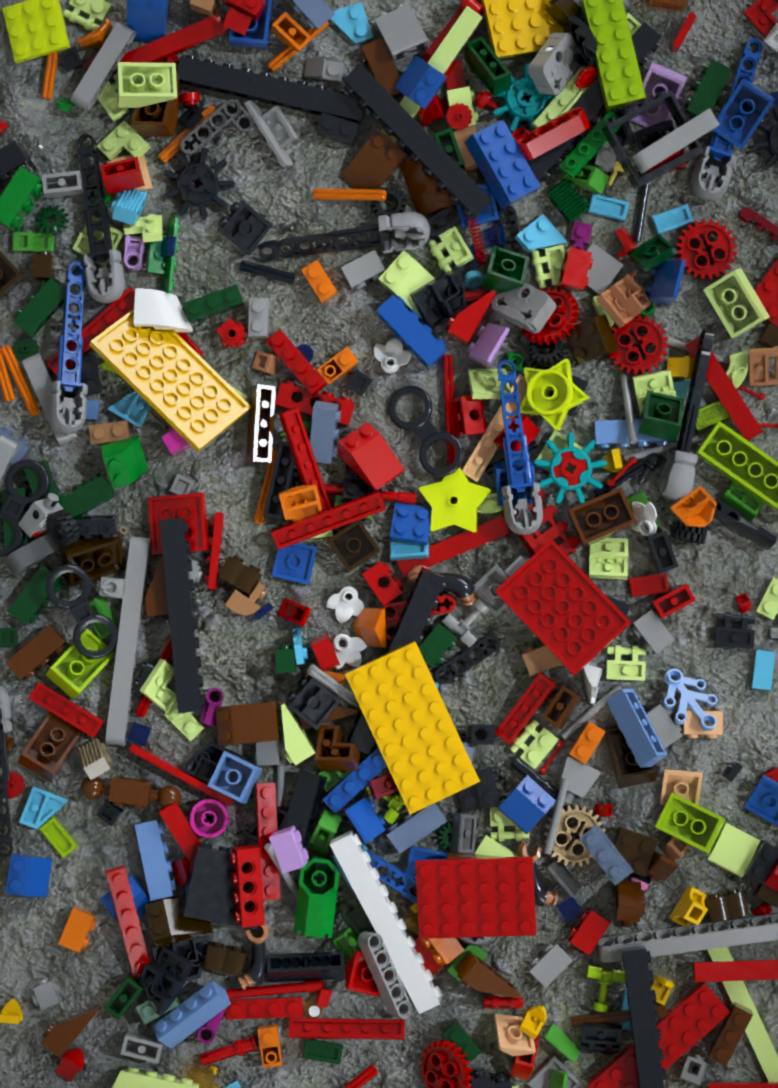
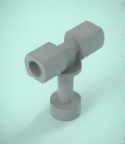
[442,599,490,648]

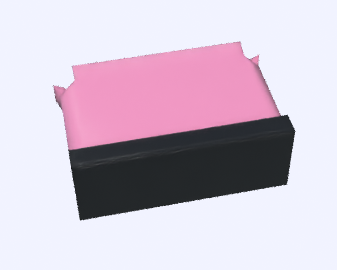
[630,873,651,891]

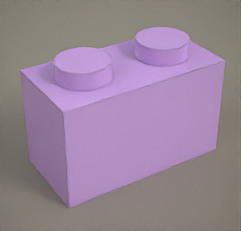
[269,826,309,874]

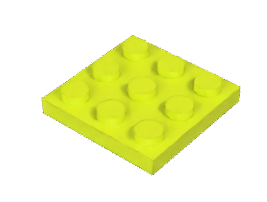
[2,0,70,64]

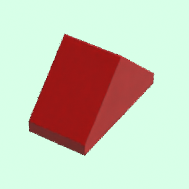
[277,598,312,627]
[310,633,340,672]

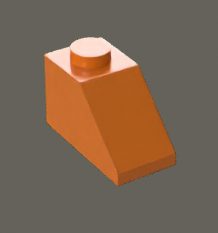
[270,12,313,52]

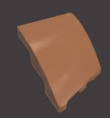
[596,270,651,328]

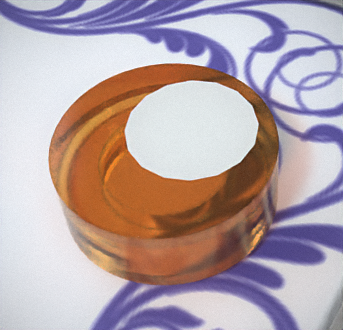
[304,998,323,1018]

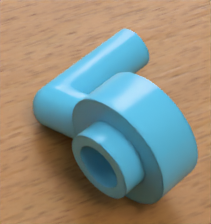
[463,270,497,296]

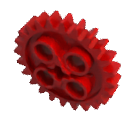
[675,218,738,281]
[520,286,580,346]
[609,314,669,376]
[418,1040,473,1088]

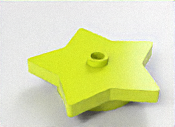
[520,358,589,431]
[419,467,492,533]

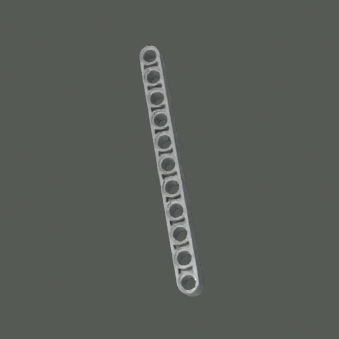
[105,536,151,746]
[598,913,778,963]

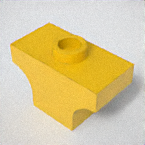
[669,885,708,926]

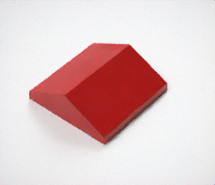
[345,950,385,997]

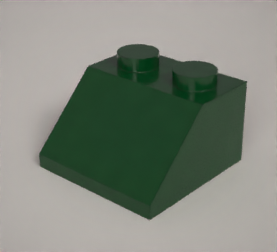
[481,245,530,293]
[638,390,685,442]

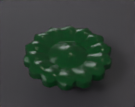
[13,336,39,362]

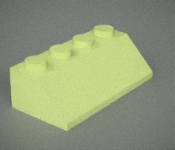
[112,1066,199,1088]

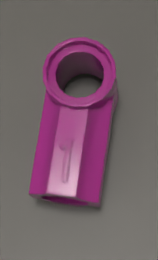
[200,688,225,727]
[197,1009,225,1044]

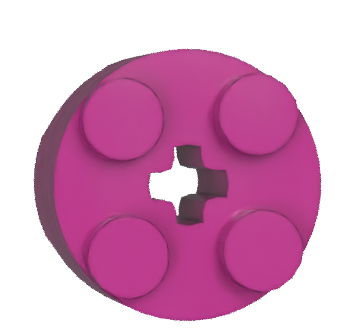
[190,798,230,838]

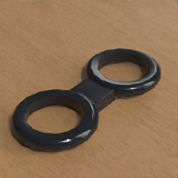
[388,386,464,477]
[0,459,51,557]
[45,564,118,659]

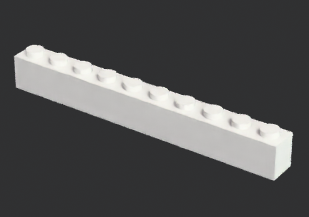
[329,830,442,1014]

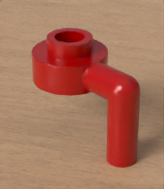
[474,90,501,110]
[178,92,200,107]

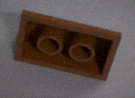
[400,159,455,217]

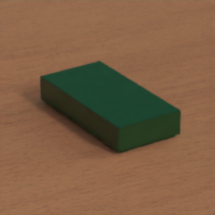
[302,1039,343,1064]

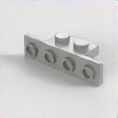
[244,100,298,167]

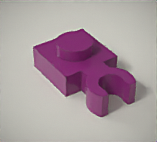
[570,221,593,251]

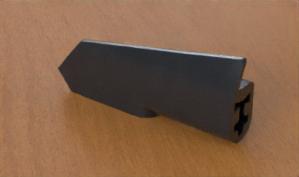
[713,499,778,551]

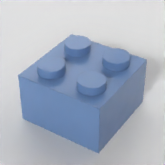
[207,751,263,804]

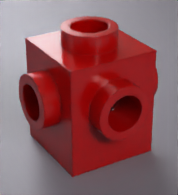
[216,318,247,349]

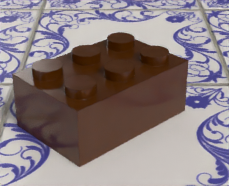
[567,487,637,548]

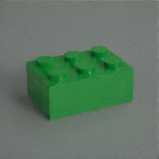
[0,166,44,232]

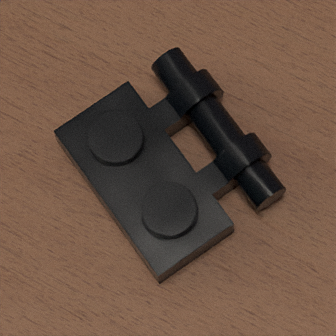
[714,612,756,649]
[580,1022,622,1055]

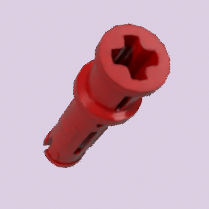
[200,1034,259,1067]

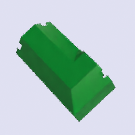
[293,855,340,938]

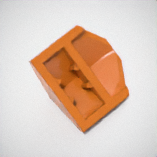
[77,18,113,50]
[279,484,322,521]
[670,485,717,527]
[353,607,386,648]

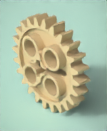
[543,804,606,867]

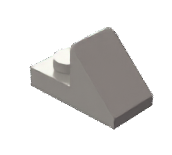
[304,57,344,83]

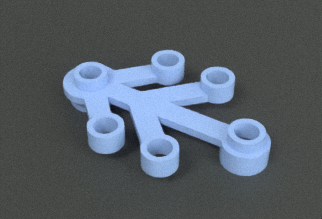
[663,669,718,731]

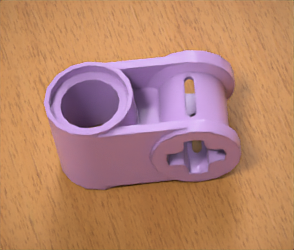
[124,234,146,272]

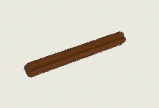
[571,1005,667,1028]

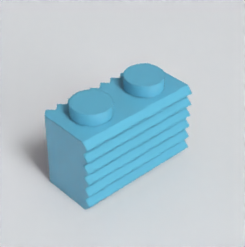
[111,188,147,226]

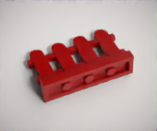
[501,490,579,556]

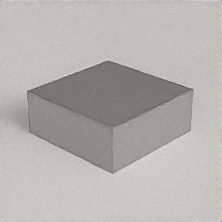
[169,474,195,495]

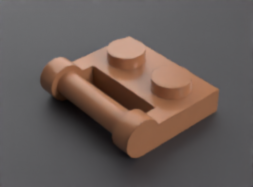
[749,346,778,386]

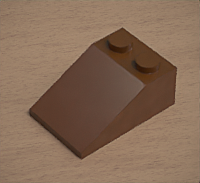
[130,75,179,137]
[341,129,407,190]
[215,702,279,746]
[18,712,83,783]
[455,950,521,998]
[41,1004,102,1057]

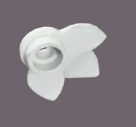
[374,337,411,373]
[631,501,657,536]
[327,586,364,623]
[333,634,367,670]

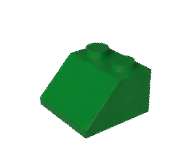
[101,436,148,489]

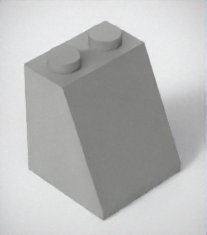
[374,4,428,64]

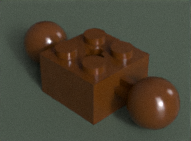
[80,776,182,809]

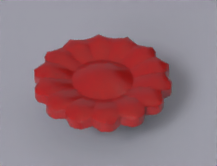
[575,66,598,89]
[446,103,473,130]
[0,772,25,798]

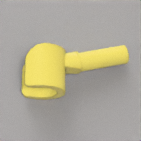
[607,161,624,186]

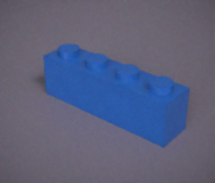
[322,747,387,814]

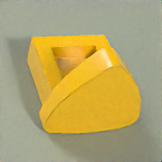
[667,356,695,379]
[601,448,623,473]
[651,975,675,1005]
[0,998,23,1024]
[518,1006,547,1040]

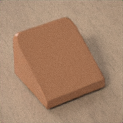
[251,351,279,375]
[661,836,691,861]

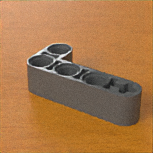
[178,99,253,154]
[5,533,82,577]

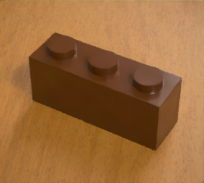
[360,38,404,98]
[6,625,67,680]
[708,1002,753,1066]

